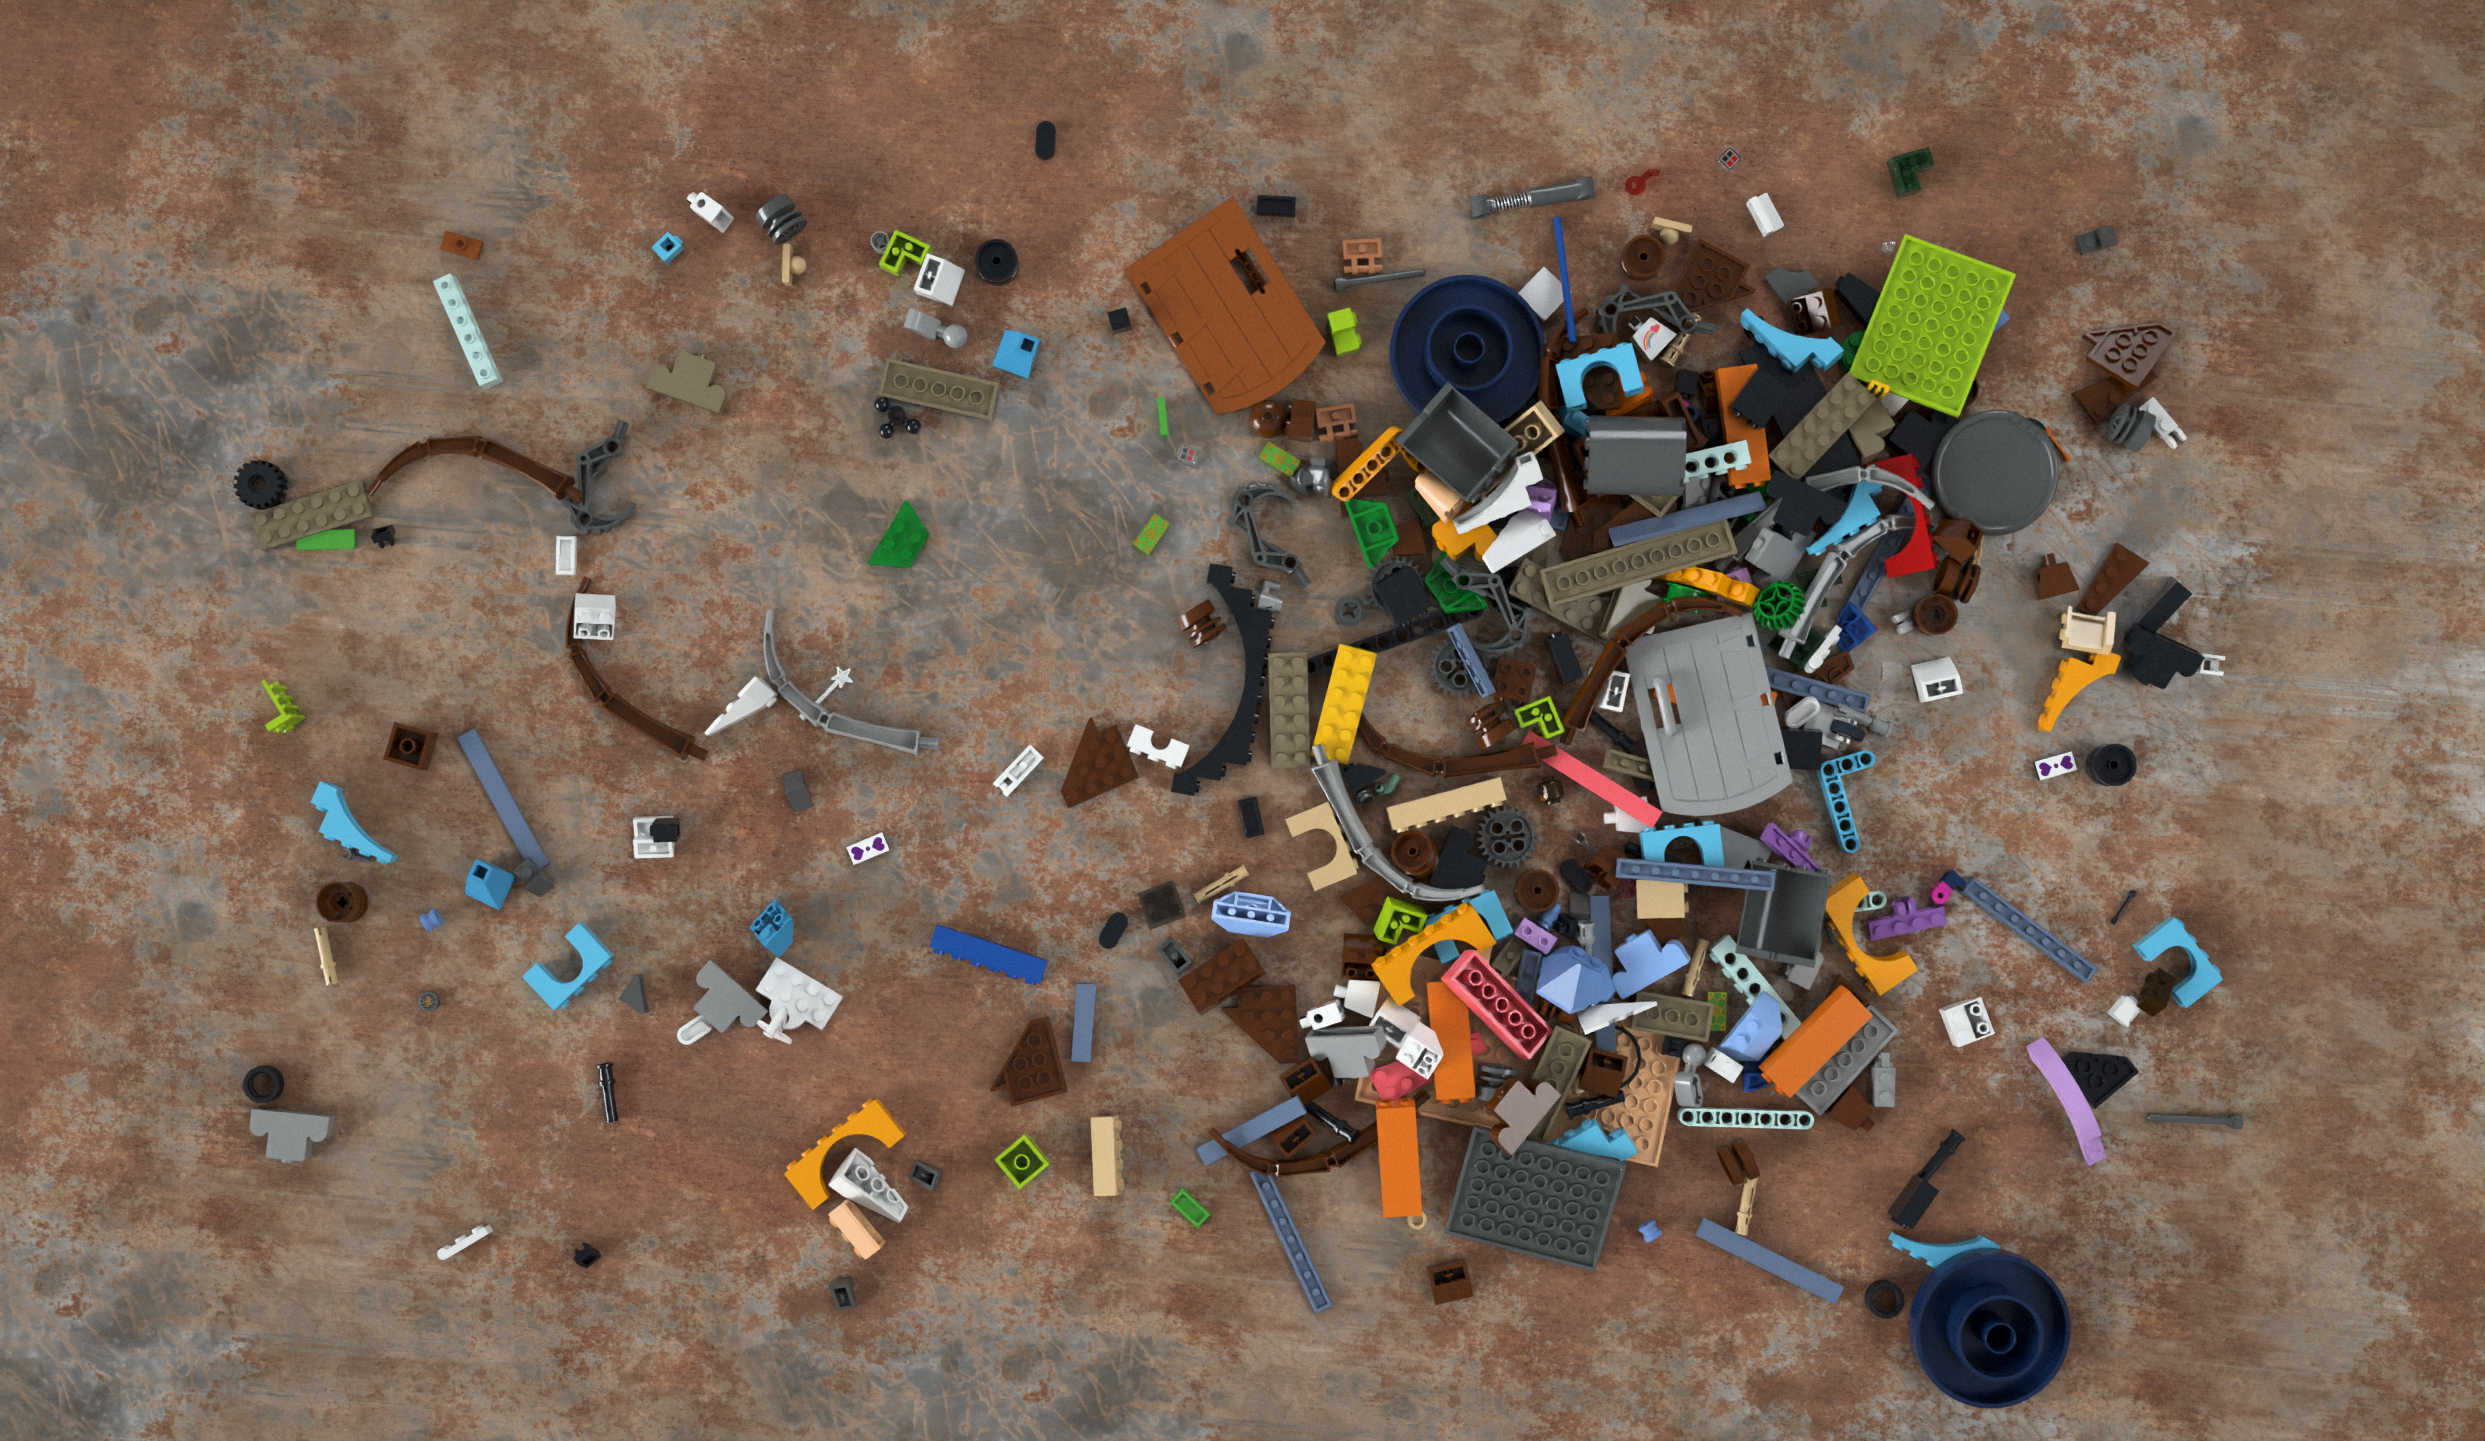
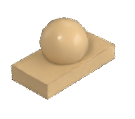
[1651,217,1693,245]
[782,244,807,286]

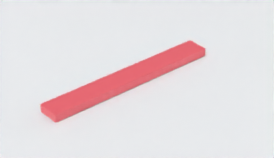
[1520,731,1663,828]

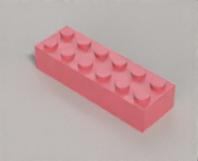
[1441,950,1553,1059]

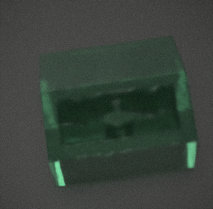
[1767,627,1826,670]

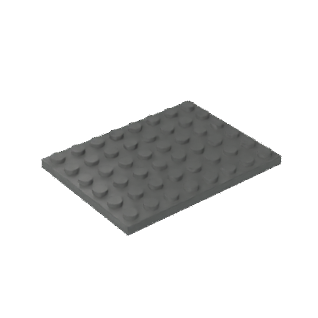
[1444,1124,1626,1272]

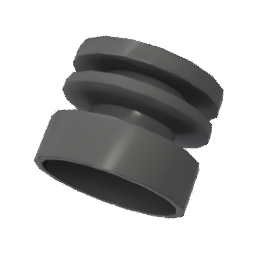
[755,194,808,245]
[2105,402,2156,452]
[1475,1063,1519,1101]

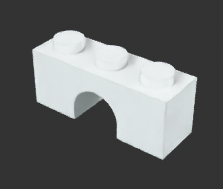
[1127,724,1190,769]

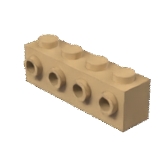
[1091,1115,1124,1196]

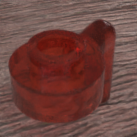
[1625,169,1660,195]

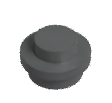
[1355,788,1374,806]

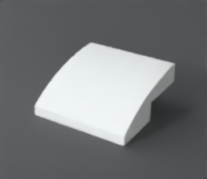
[1518,267,1572,322]
[633,816,674,858]

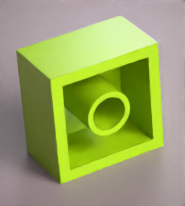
[994,1132,1051,1190]

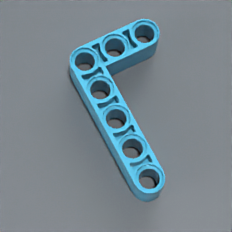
[1817,750,1875,853]

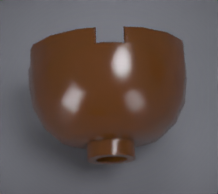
[1249,400,1287,439]

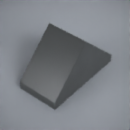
[783,770,814,812]
[619,974,649,1014]
[909,1160,944,1191]
[829,1277,856,1310]

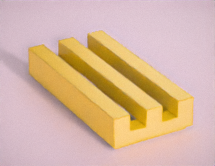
[1865,380,1890,401]

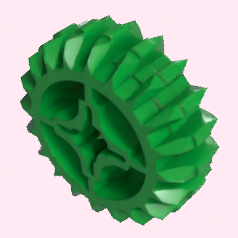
[1752,579,1806,631]

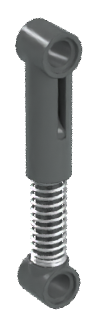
[1470,177,1596,219]

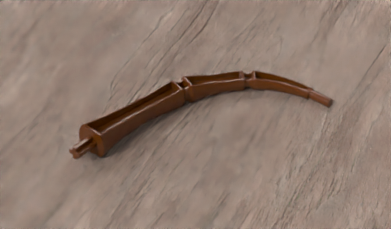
[1537,308,1590,527]
[365,436,584,503]
[566,576,709,761]
[1559,596,1744,746]
[1358,712,1557,778]
[1208,1088,1431,1178]

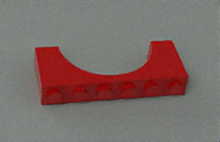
[1864,454,1939,578]

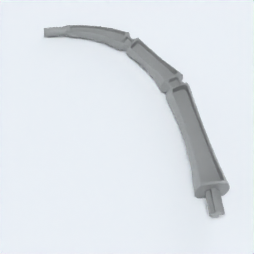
[1713,465,1935,572]
[1778,514,1937,659]
[763,610,940,756]
[1311,743,1484,901]

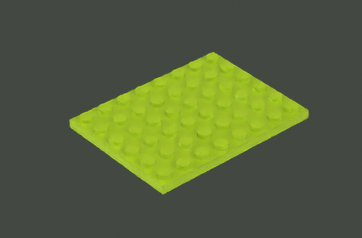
[1849,234,2016,418]

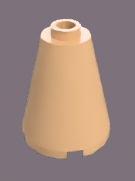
[1415,472,1466,524]

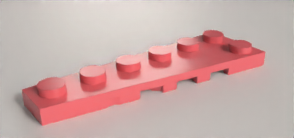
[1369,1031,1487,1101]

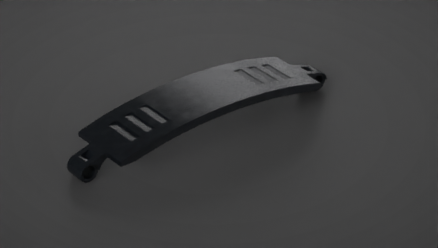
[1738,316,1879,539]

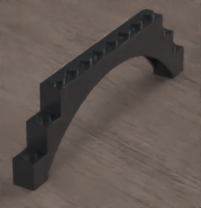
[1171,563,1275,796]

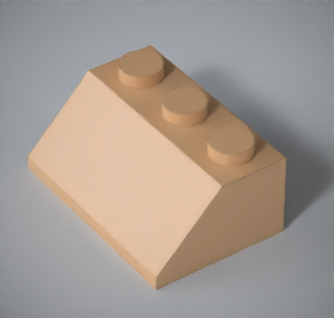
[828,1198,886,1260]

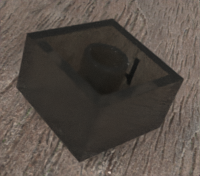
[1137,880,1187,930]

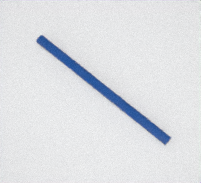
[1553,217,1577,344]

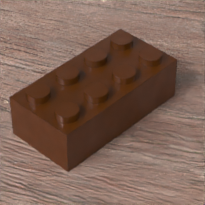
[1178,938,1267,1016]

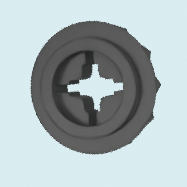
[1334,595,1365,626]

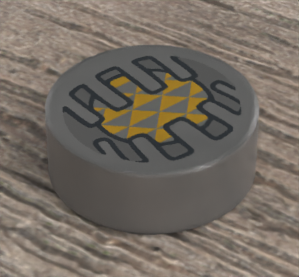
[418,991,440,1011]

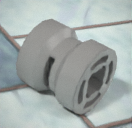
[870,231,890,254]
[1891,610,1916,635]

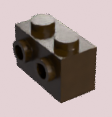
[2137,968,2176,1016]

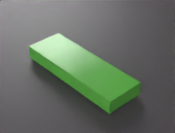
[296,529,356,551]

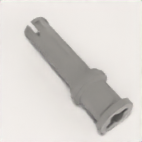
[1834,703,1893,738]
[1578,919,1595,956]

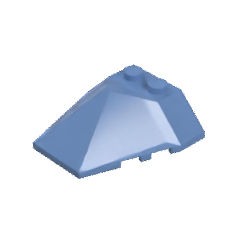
[1536,945,1616,1014]

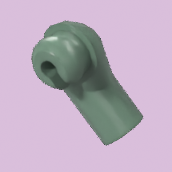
[1375,773,1401,796]

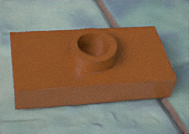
[440,230,484,260]

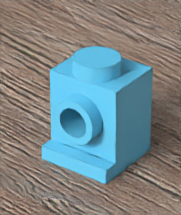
[651,232,684,265]

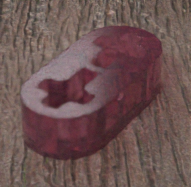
[1617,878,1637,898]

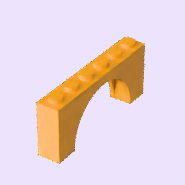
[1824,872,1918,996]
[1371,901,1497,1006]
[784,1098,906,1210]

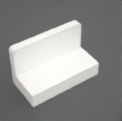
[1746,193,1784,237]

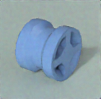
[419,908,444,932]
[1637,1219,1662,1242]

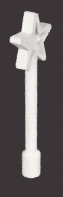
[799,667,853,721]

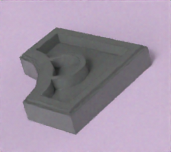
[1764,265,1818,308]

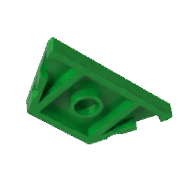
[1344,498,1400,569]
[867,500,930,568]
[1424,551,1488,614]

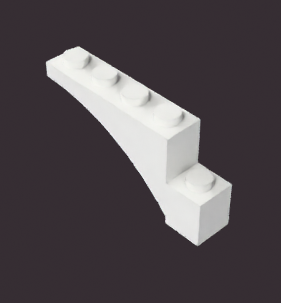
[1452,451,1543,534]

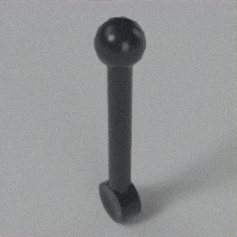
[2110,890,2137,925]

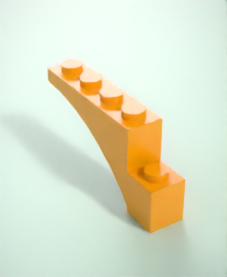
[1655,567,1760,608]
[2038,652,2121,732]

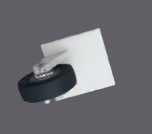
[1803,701,1866,750]

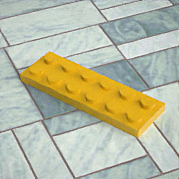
[1310,643,1377,765]

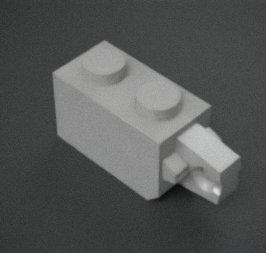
[1784,936,1824,990]
[1869,1052,1896,1107]

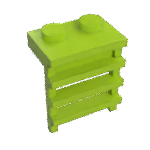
[261,679,305,734]

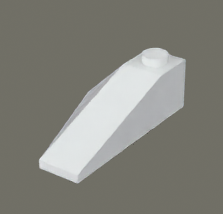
[1482,509,1556,574]
[704,676,778,736]
[1576,1001,1657,1035]
[828,1148,908,1223]

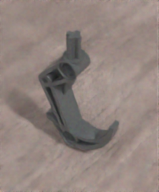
[1595,284,1716,355]
[562,419,637,536]
[1227,482,1311,589]
[1440,555,1533,655]

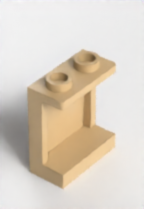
[2059,606,2116,655]
[1636,879,1689,919]

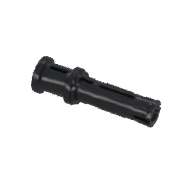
[1589,709,1639,754]
[595,1062,619,1123]
[1565,1090,1625,1120]
[1306,1101,1361,1145]
[1917,1128,1966,1182]

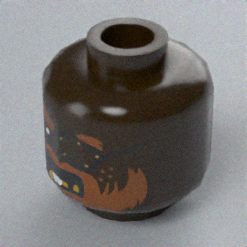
[1537,776,1564,805]

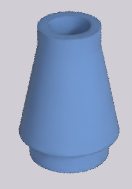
[1536,903,1563,932]

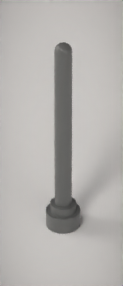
[1334,269,1426,292]
[2146,1114,2243,1130]

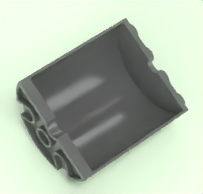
[1396,382,1519,503]
[1584,415,1686,496]
[1735,857,1831,968]

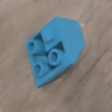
[992,330,1042,379]
[464,859,517,910]
[750,899,793,957]

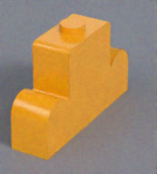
[1431,500,1498,562]

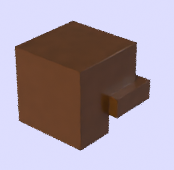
[1583,845,1628,891]

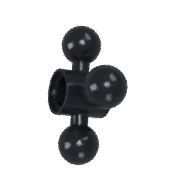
[874,397,921,439]

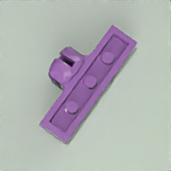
[1760,822,1822,872]
[1866,896,1947,941]

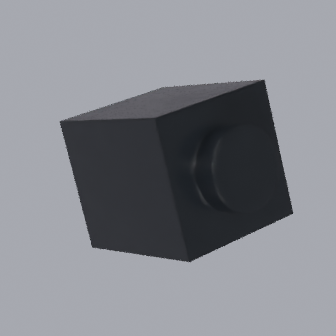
[1107,307,1132,335]
[1674,369,1698,400]
[650,818,681,843]

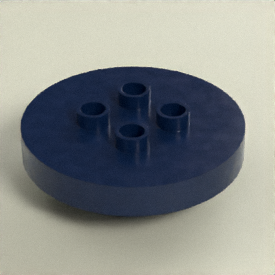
[1389,275,1545,425]
[1909,1248,2071,1409]

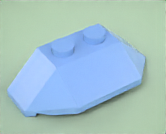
[1211,891,1291,938]
[1716,991,1783,1061]

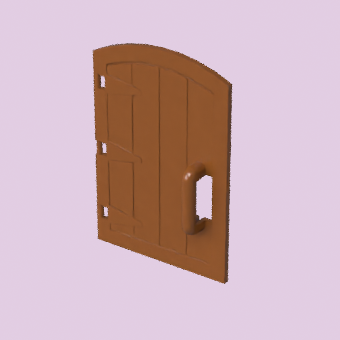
[1125,196,1326,414]

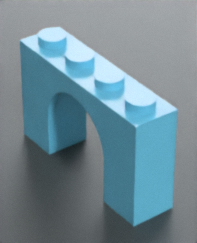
[1556,342,1645,413]
[1639,821,1724,867]
[1424,889,1514,966]
[2132,917,2223,1008]
[522,922,615,1010]

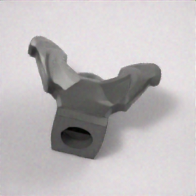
[1290,458,1335,498]

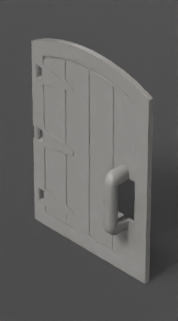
[1625,612,1793,816]

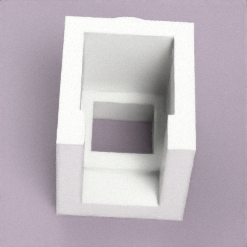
[2196,653,2226,677]
[2107,995,2140,1027]

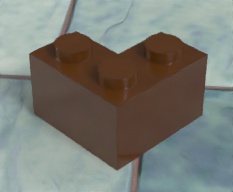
[1285,399,1316,442]

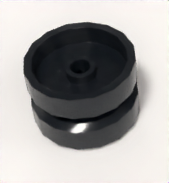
[975,239,1019,286]
[2086,744,2137,786]

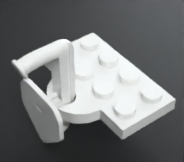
[756,957,843,1044]

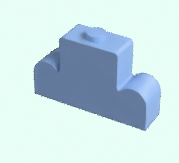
[1612,929,1691,1000]

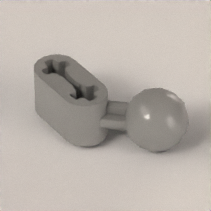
[903,308,967,348]
[1674,1043,1706,1108]

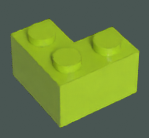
[879,230,933,277]
[1326,307,1362,357]
[1512,696,1565,739]
[1373,896,1428,945]

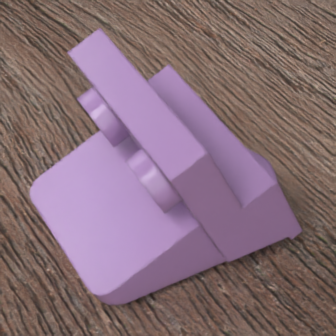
[1518,475,1559,523]

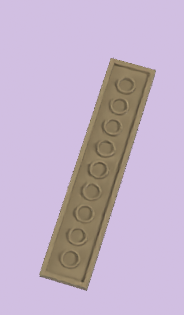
[1539,519,1738,608]

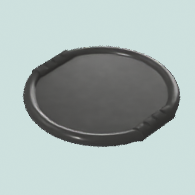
[1931,410,2059,536]

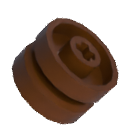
[1620,235,1666,282]
[1391,830,1439,879]
[1514,869,1560,912]
[1716,1137,1760,1188]

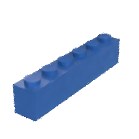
[929,924,1049,985]

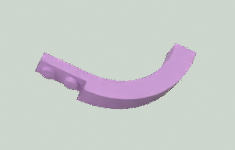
[2026,1037,2106,1166]

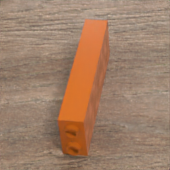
[1714,364,1771,489]
[1426,981,1476,1104]
[1759,985,1873,1098]
[1375,1098,1422,1218]

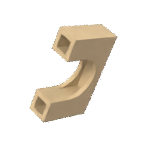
[1285,802,1359,891]

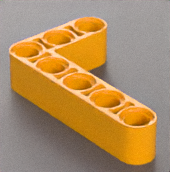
[1332,426,1429,501]

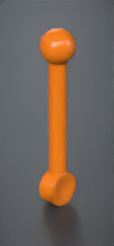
[2046,428,2071,462]

